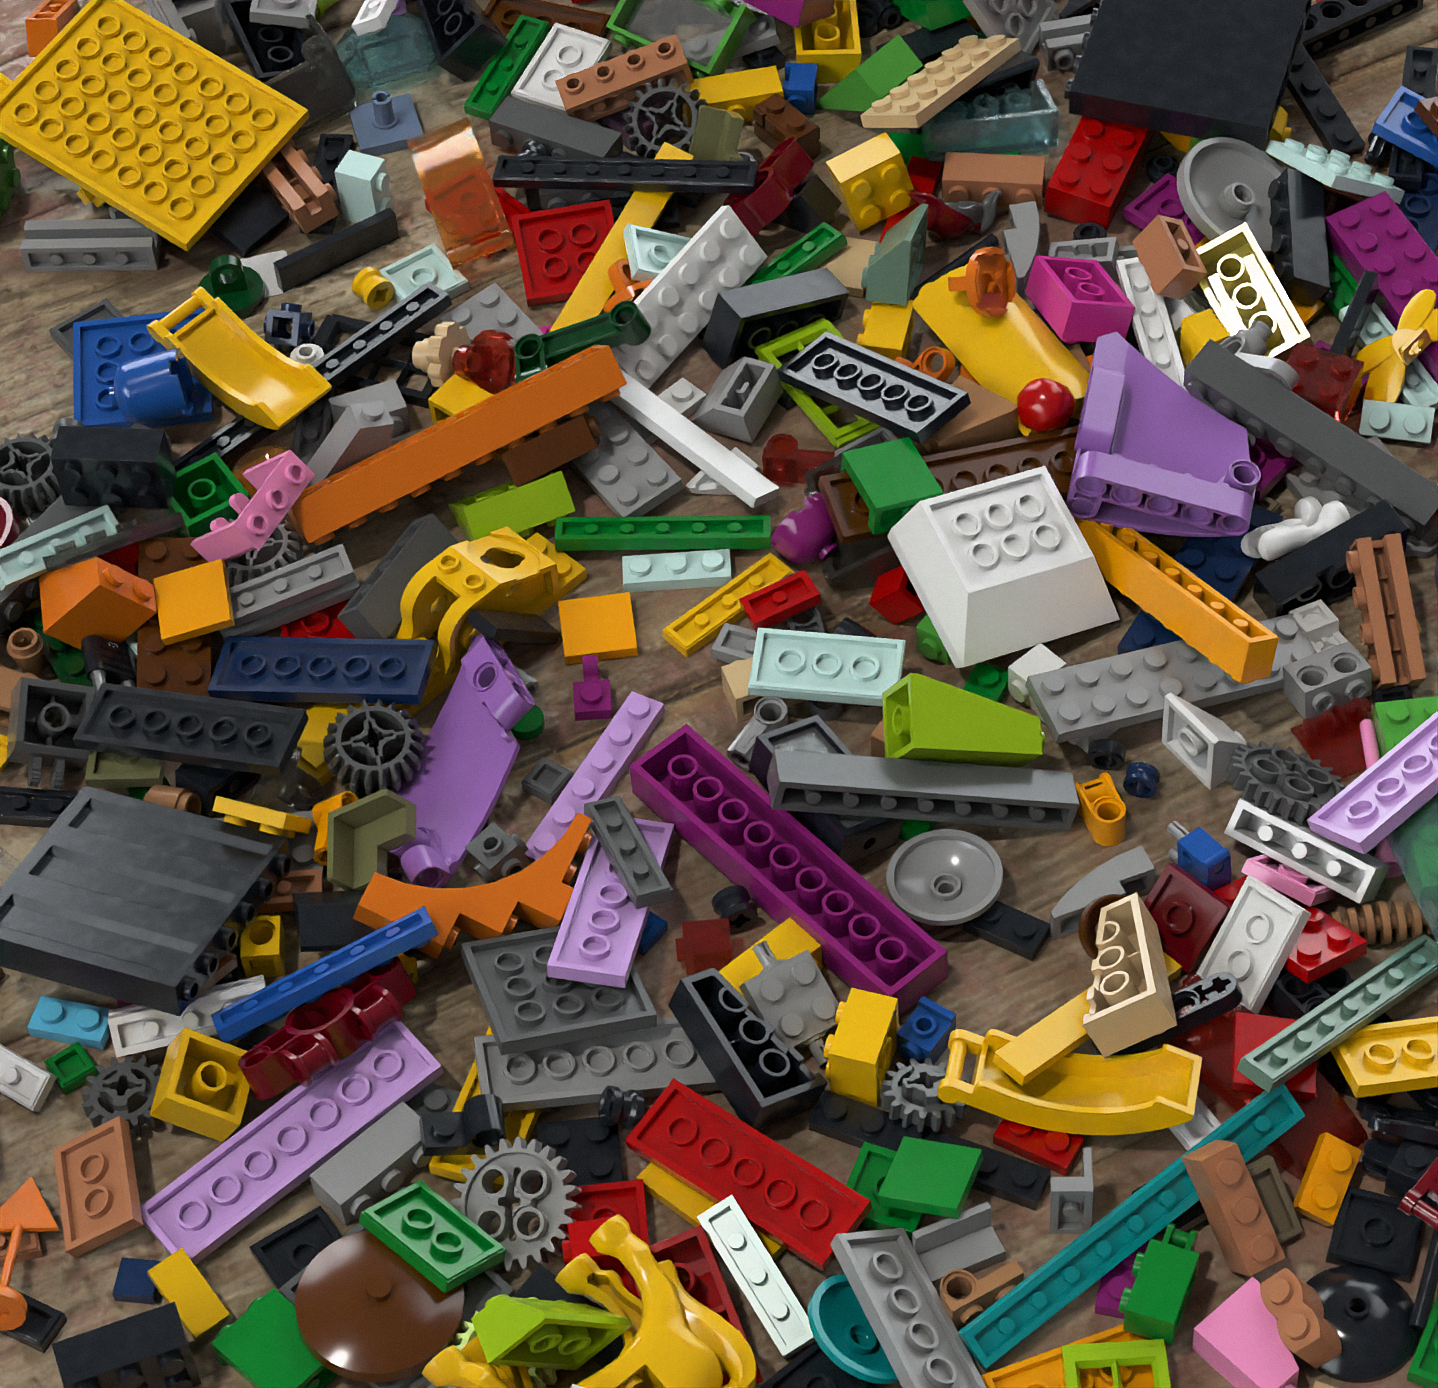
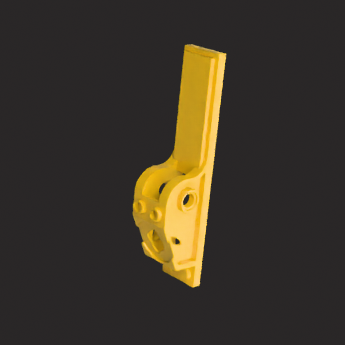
[288,526,587,790]

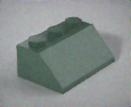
[861,204,929,306]

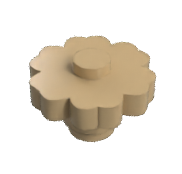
[412,321,471,388]

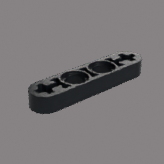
[1092,972,1243,1055]

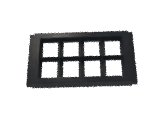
[311,314,439,409]

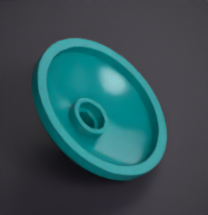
[808,1274,899,1384]

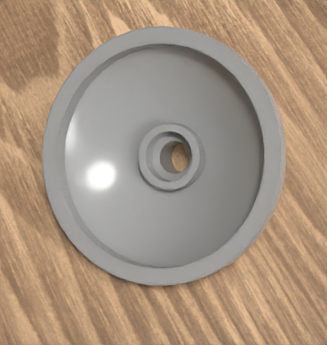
[886,829,1003,926]

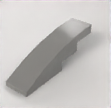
[1048,237,1138,284]

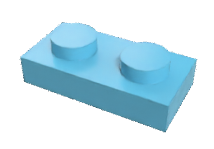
[27,995,113,1050]

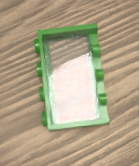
[606,0,758,79]

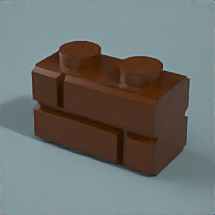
[753,94,821,160]

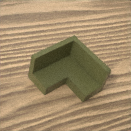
[688,105,744,161]
[327,789,416,891]

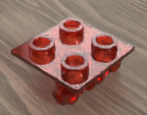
[1291,697,1372,779]

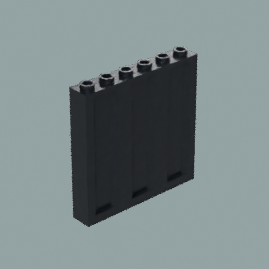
[0,786,292,1016]

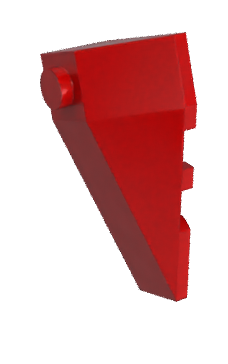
[630,1225,764,1386]

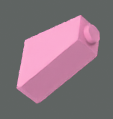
[1192,1277,1299,1388]

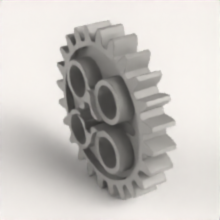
[450,1137,582,1273]

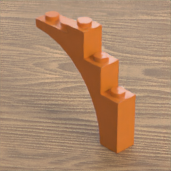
[353,812,593,959]

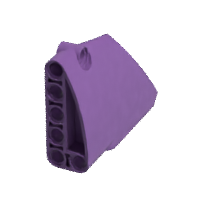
[1066,332,1261,537]

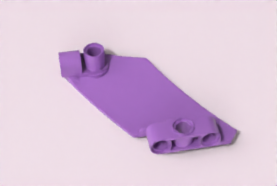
[388,634,535,888]

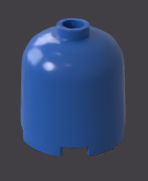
[109,348,196,424]

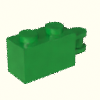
[1118,1223,1200,1345]

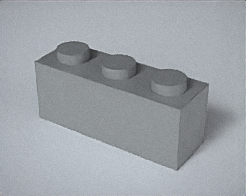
[309,1101,433,1226]

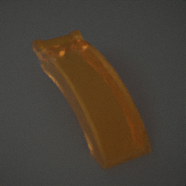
[407,117,516,271]

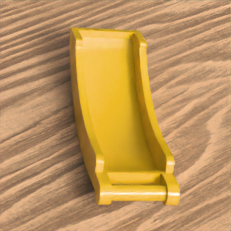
[147,286,332,430]
[937,1029,1202,1135]

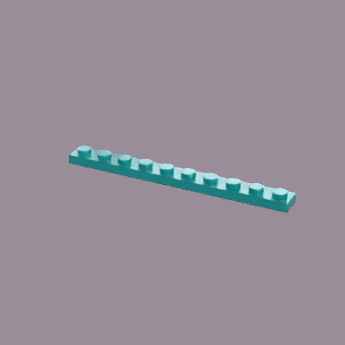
[957,1083,1305,1369]

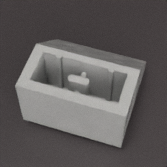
[691,356,783,443]

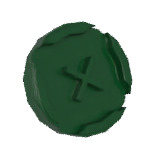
[198,255,265,319]

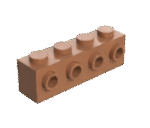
[555,34,694,122]

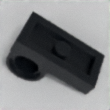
[419,1094,507,1156]

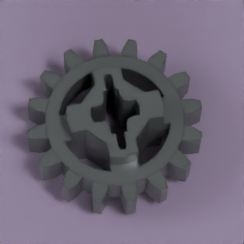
[81,1054,161,1136]
[880,1058,967,1132]

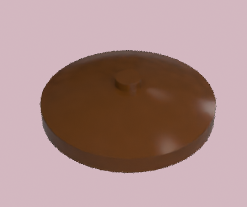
[295,1230,464,1383]

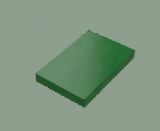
[359,1180,506,1293]

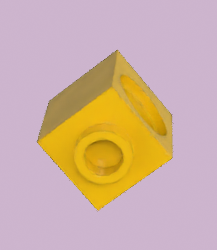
[240,915,286,978]

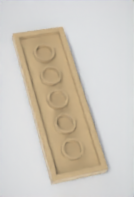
[860,35,1021,128]

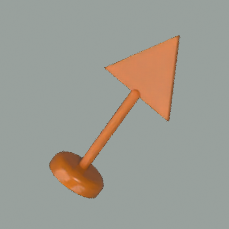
[0,1176,59,1331]

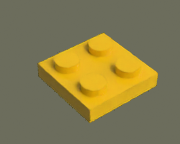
[212,796,312,839]

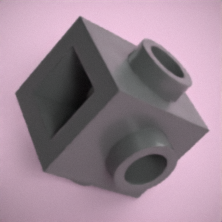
[465,822,531,884]

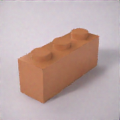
[942,152,1045,209]
[1181,1139,1286,1276]

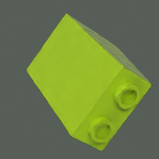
[882,673,1045,768]

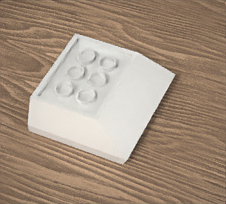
[887,466,1120,668]

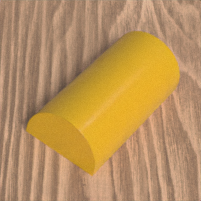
[794,0,861,83]

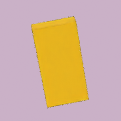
[147,1248,230,1341]

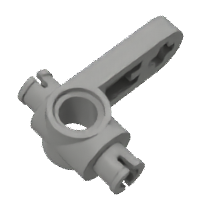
[1219,320,1299,391]

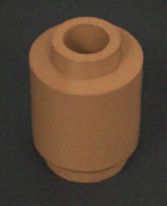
[143,784,202,815]

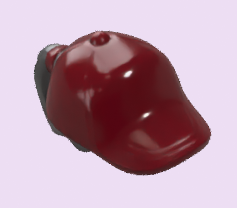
[908,190,1002,241]

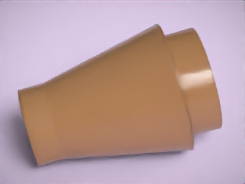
[7,628,44,677]

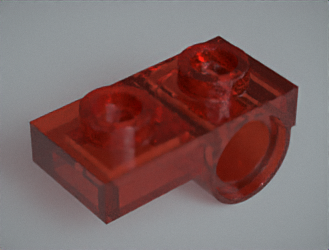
[762,433,835,485]

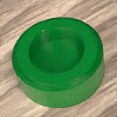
[511,705,545,740]

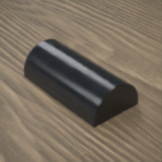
[222,0,321,102]

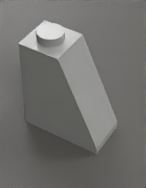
[307,400,394,485]

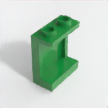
[841,437,943,535]
[211,1287,338,1388]

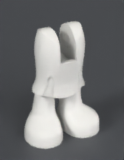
[1241,496,1350,561]

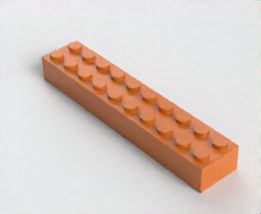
[287,344,627,546]

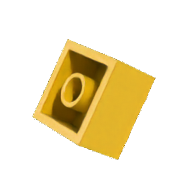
[826,132,917,232]
[823,987,899,1108]
[149,1027,250,1142]

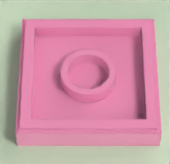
[1241,854,1337,907]

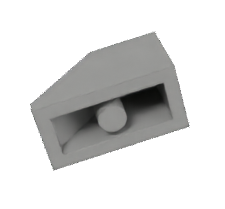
[328,379,411,436]

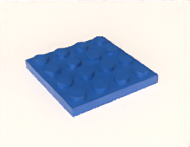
[73,308,214,428]

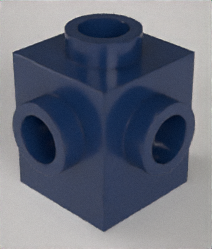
[263,303,315,352]

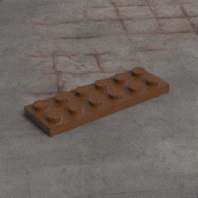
[137,537,212,697]

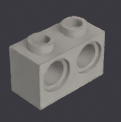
[1283,641,1372,720]

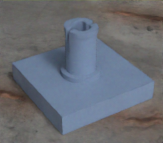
[348,90,425,156]

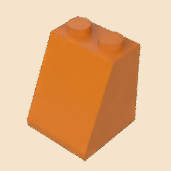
[39,557,157,650]

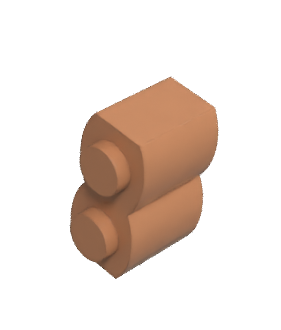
[1260,1268,1342,1369]

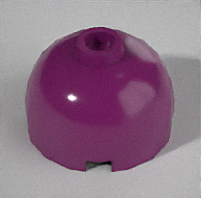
[770,493,838,564]

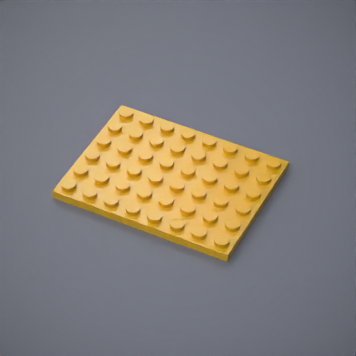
[0,0,309,252]

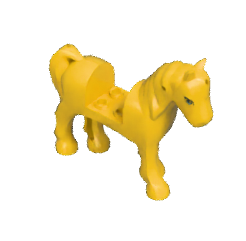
[422,1214,757,1388]

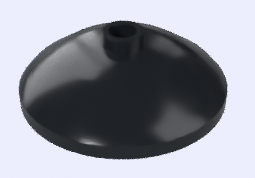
[1306,1266,1419,1383]

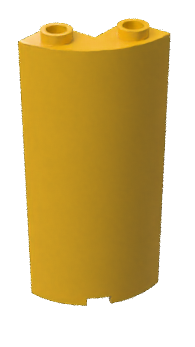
[910,264,1089,436]

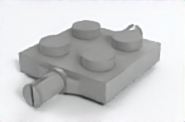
[739,940,839,1067]

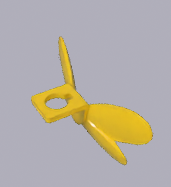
[1347,289,1438,403]

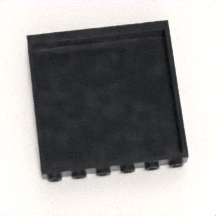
[1064,0,1312,151]

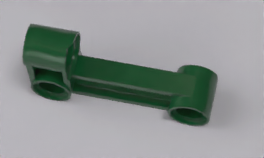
[514,300,651,384]

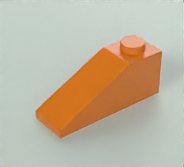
[25,0,78,57]

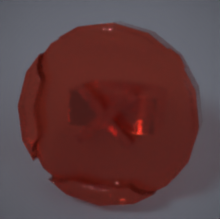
[452,329,516,395]

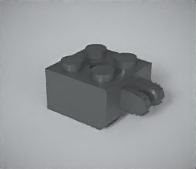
[6,677,95,791]

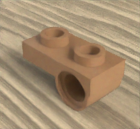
[940,1260,1024,1330]

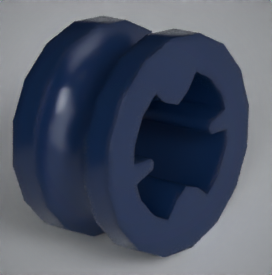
[1123,762,1160,798]

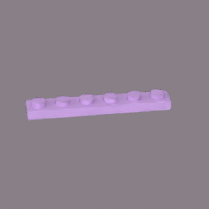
[524,691,665,864]

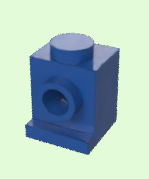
[782,63,819,115]
[896,996,956,1065]

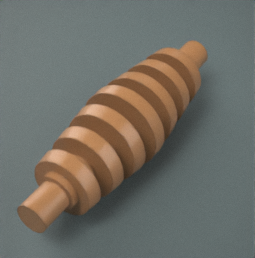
[1329,901,1438,945]

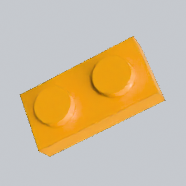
[1293,1132,1362,1227]

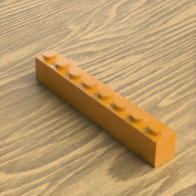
[1073,517,1279,684]

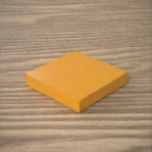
[153,558,235,646]
[558,592,638,665]

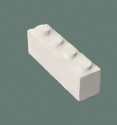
[1224,798,1390,904]

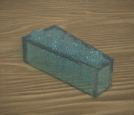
[921,79,1059,162]

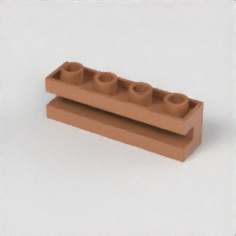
[258,138,339,234]
[1346,533,1426,690]

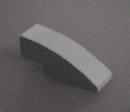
[1003,201,1039,300]
[1050,845,1155,940]

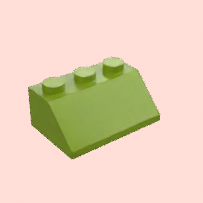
[448,469,576,542]
[471,1294,632,1370]

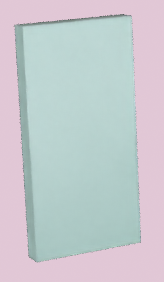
[748,628,906,707]

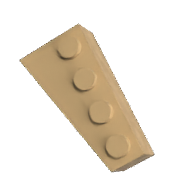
[1082,892,1177,1057]

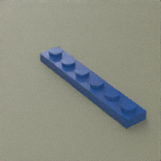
[211,906,438,1043]

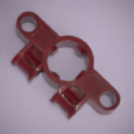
[701,137,814,238]
[238,956,416,1100]

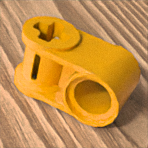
[1074,772,1126,847]

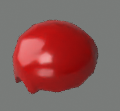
[1017,378,1074,433]

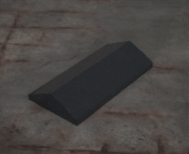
[292,887,457,952]

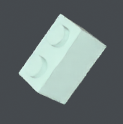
[334,150,394,223]

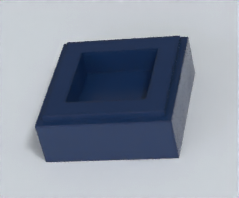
[112,1257,161,1304]

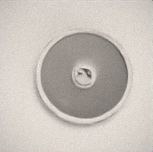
[1177,137,1284,258]

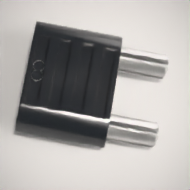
[81,635,137,695]

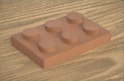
[53,1116,143,1258]

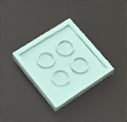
[1266,138,1405,204]

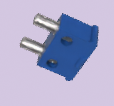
[1167,821,1232,891]

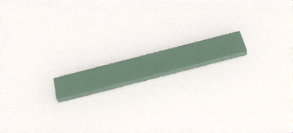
[1236,934,1438,1093]

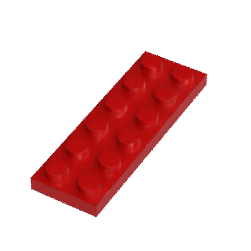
[625,1078,872,1272]

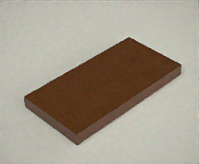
[484,0,611,40]

